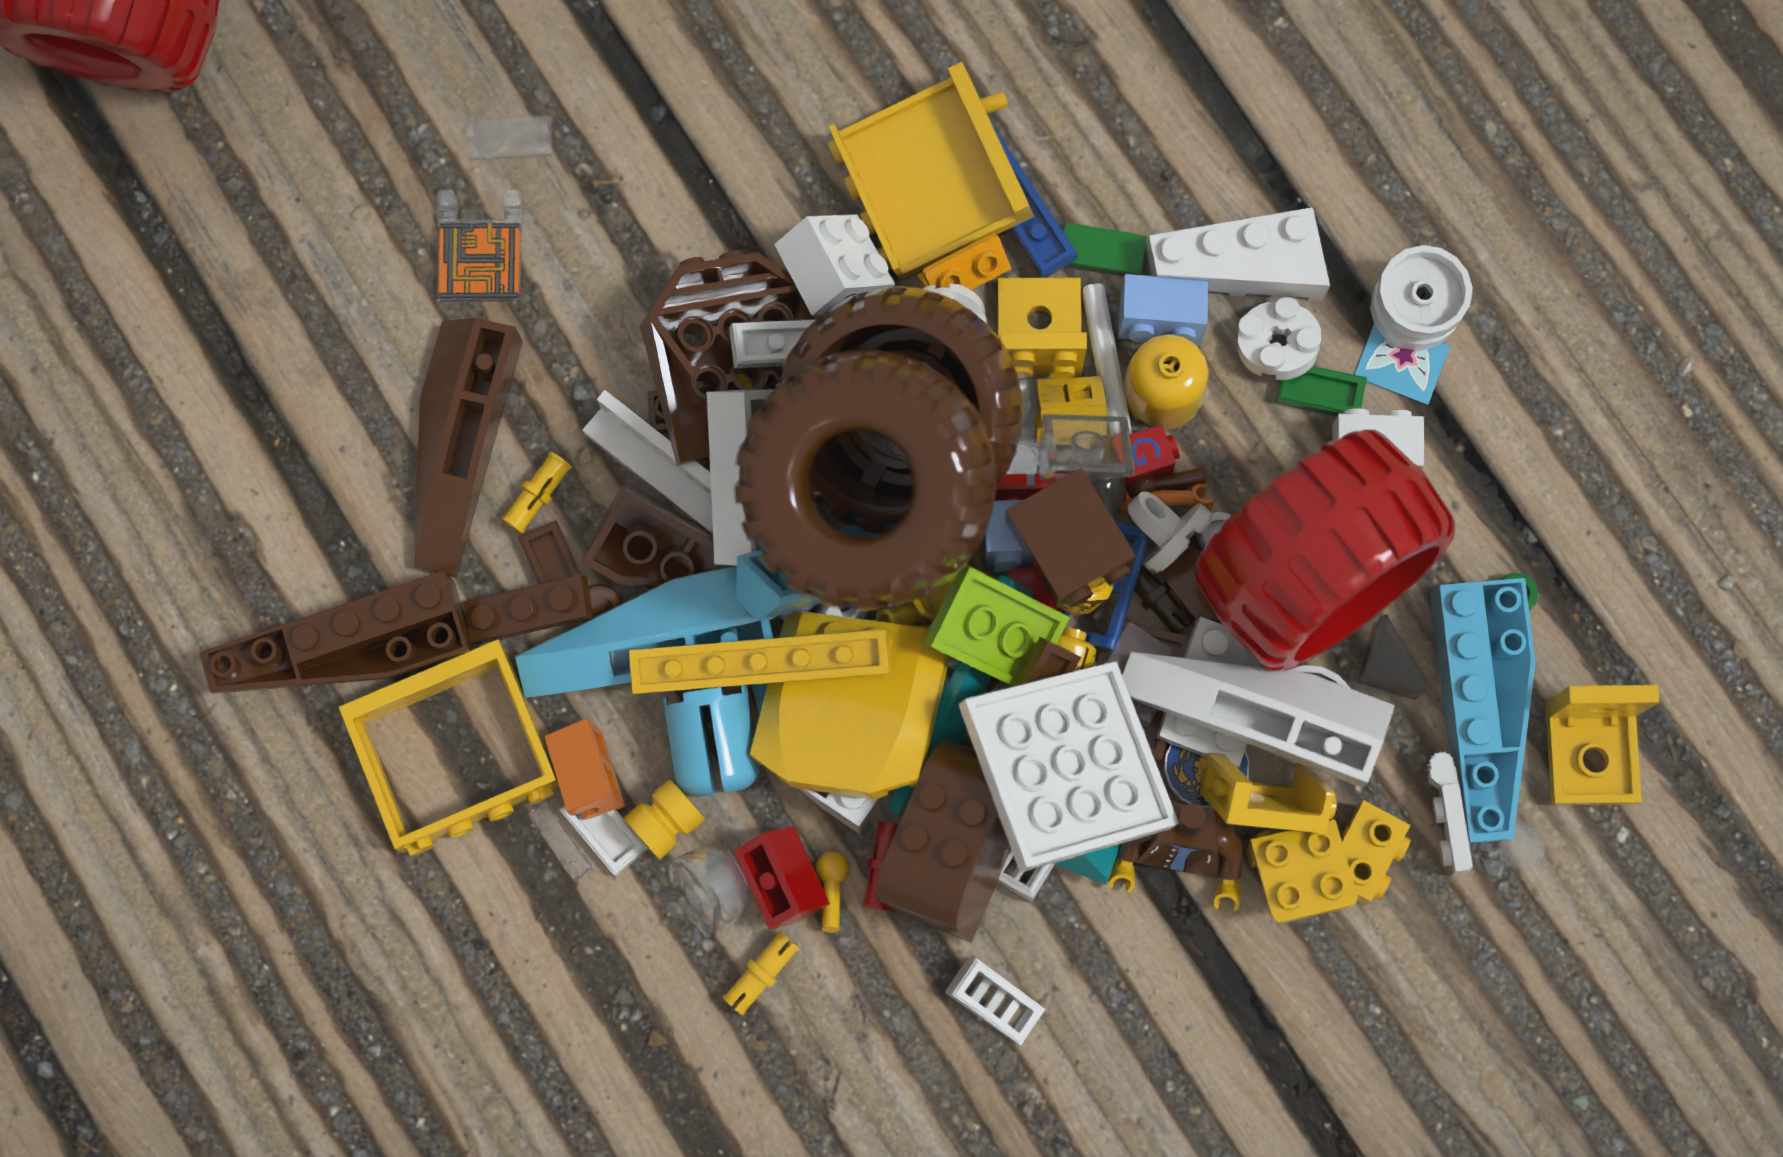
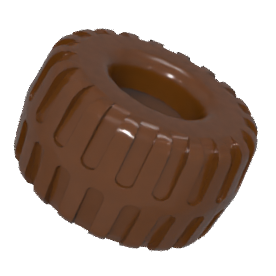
[775,286,1023,534]
[734,350,997,610]

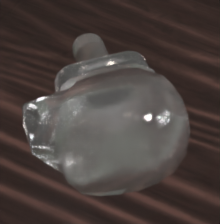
[1008,400,1043,474]

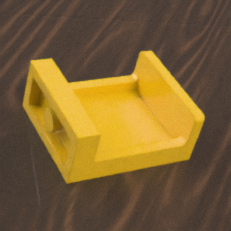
[1200,752,1337,834]

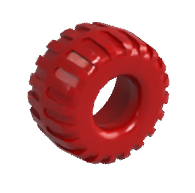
[0,0,220,92]
[1195,429,1455,671]

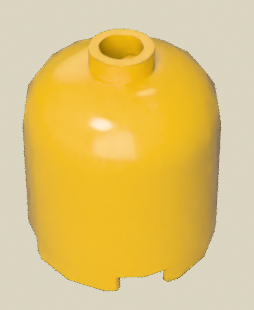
[1123,334,1209,430]

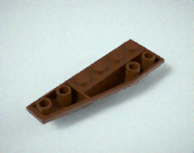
[414,318,523,578]
[199,570,470,694]

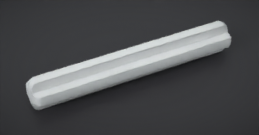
[1082,283,1132,443]

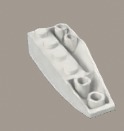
[1122,652,1395,788]

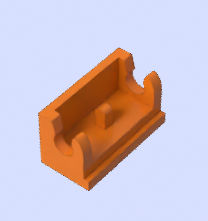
[544,718,625,820]

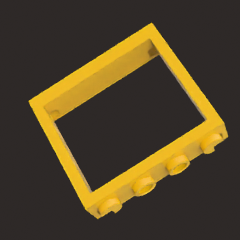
[339,639,559,856]

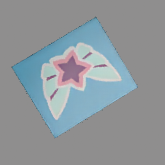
[1355,325,1451,405]

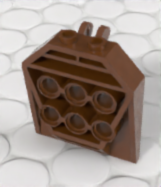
[640,250,815,466]

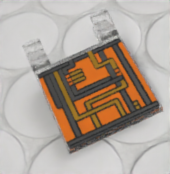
[437,190,524,302]

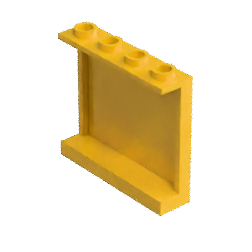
[827,62,1034,281]

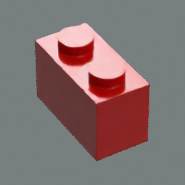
[734,826,830,930]

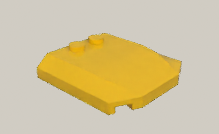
[750,611,950,799]

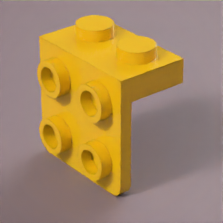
[1246,820,1358,924]

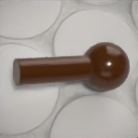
[1126,467,1206,498]

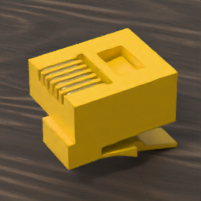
[1035,376,1112,450]

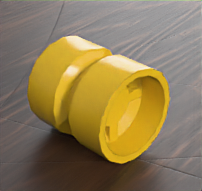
[623,778,705,860]

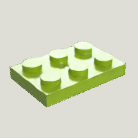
[923,565,1070,687]

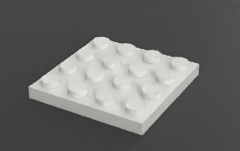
[959,661,1179,872]

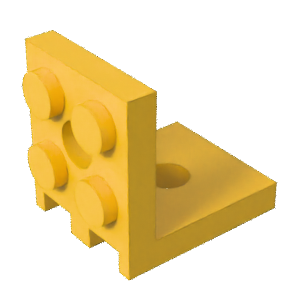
[997,278,1087,379]
[1545,685,1659,805]

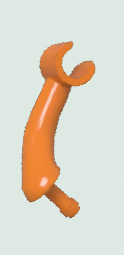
[1115,484,1215,517]

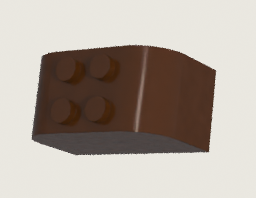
[877,739,1011,943]

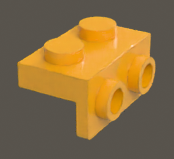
[916,233,1011,290]

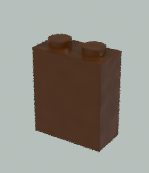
[1005,467,1136,608]

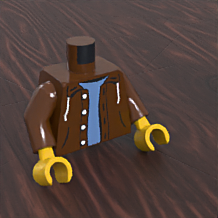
[1109,802,1243,912]

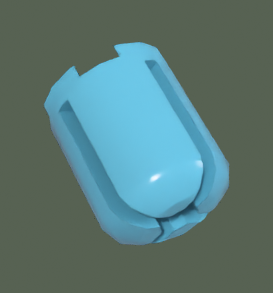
[662,685,759,797]

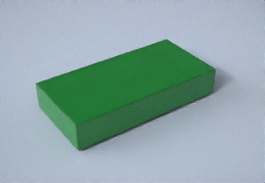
[1064,222,1147,276]
[1275,366,1367,416]

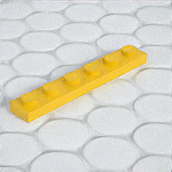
[629,629,892,694]

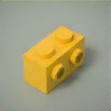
[1341,800,1411,906]

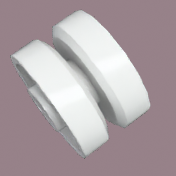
[1370,245,1473,351]

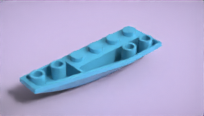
[515,565,774,698]
[1430,578,1536,843]

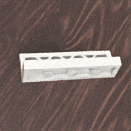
[582,390,713,534]

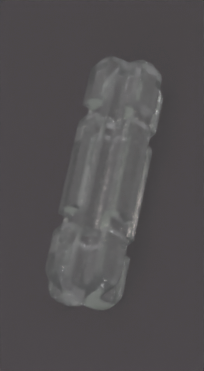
[529,802,593,880]

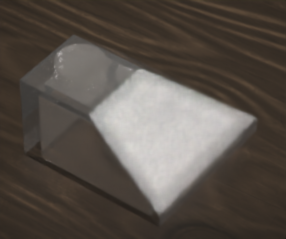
[1038,414,1135,482]

